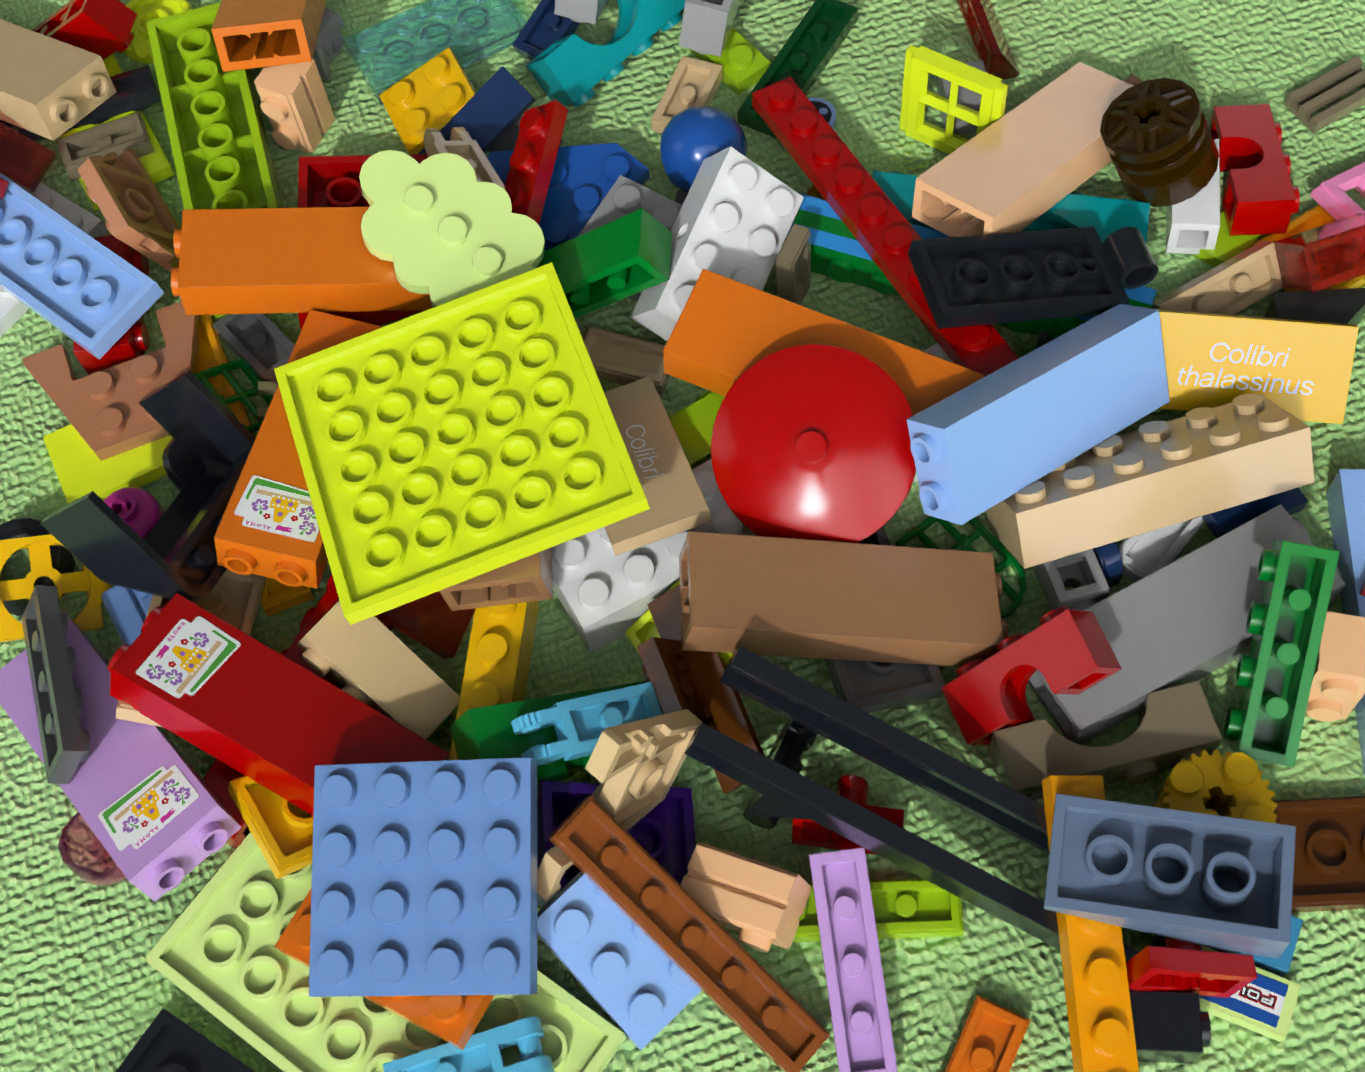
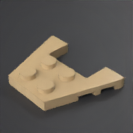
[537,709,703,901]

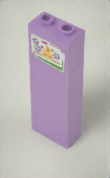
[0,617,242,902]

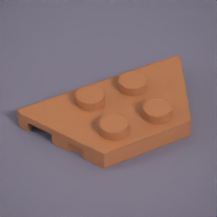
[77,149,180,272]

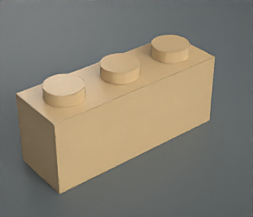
[296,600,460,739]

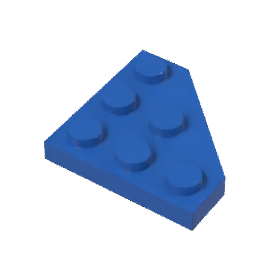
[486,143,650,252]

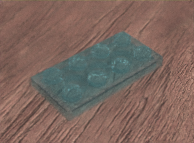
[343,0,527,105]

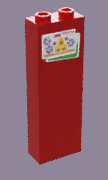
[108,593,450,816]

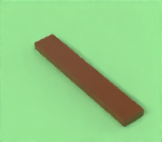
[548,796,830,1072]

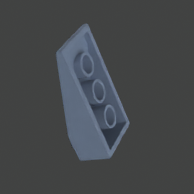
[1044,793,1296,959]

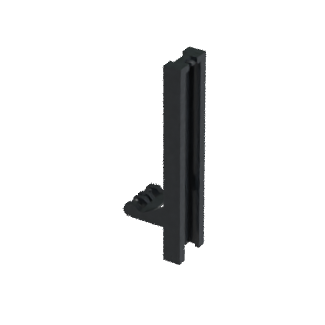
[684,646,1165,991]

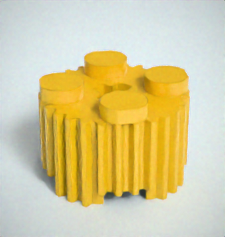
[1154,750,1277,823]

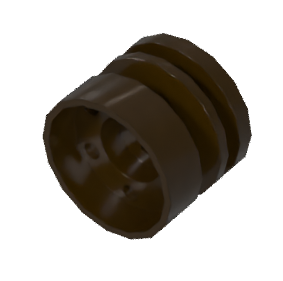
[1100,78,1219,207]

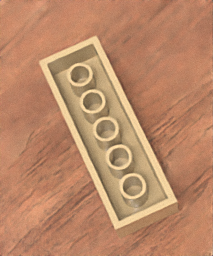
[986,393,1315,569]

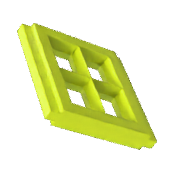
[899,45,1008,154]

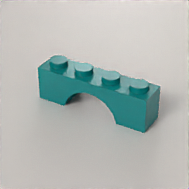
[526,0,686,108]

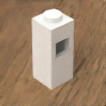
[1166,139,1220,254]

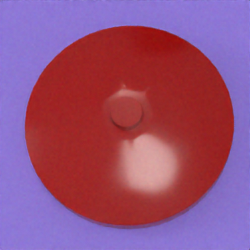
[711,344,916,543]

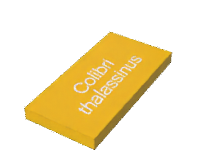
[1156,309,1359,424]

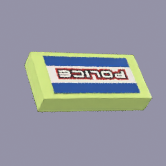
[1199,946,1301,1042]

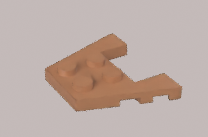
[22,301,201,461]

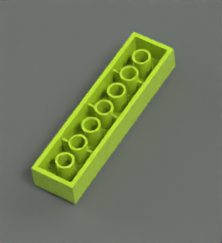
[146,2,284,319]

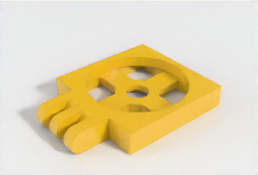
[0,534,113,643]

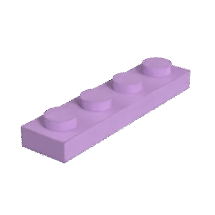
[809,848,898,1072]

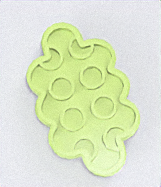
[359,150,545,308]

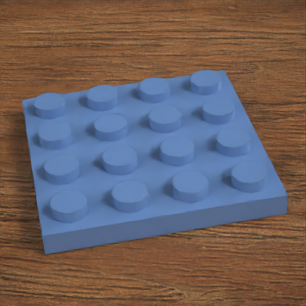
[309,757,537,997]

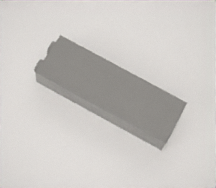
[1027,504,1345,745]

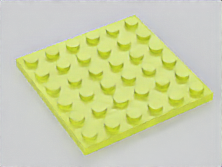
[274,262,650,625]

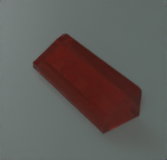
[956,0,1019,80]

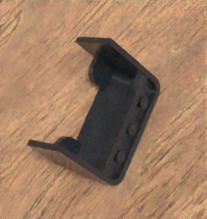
[40,370,255,602]

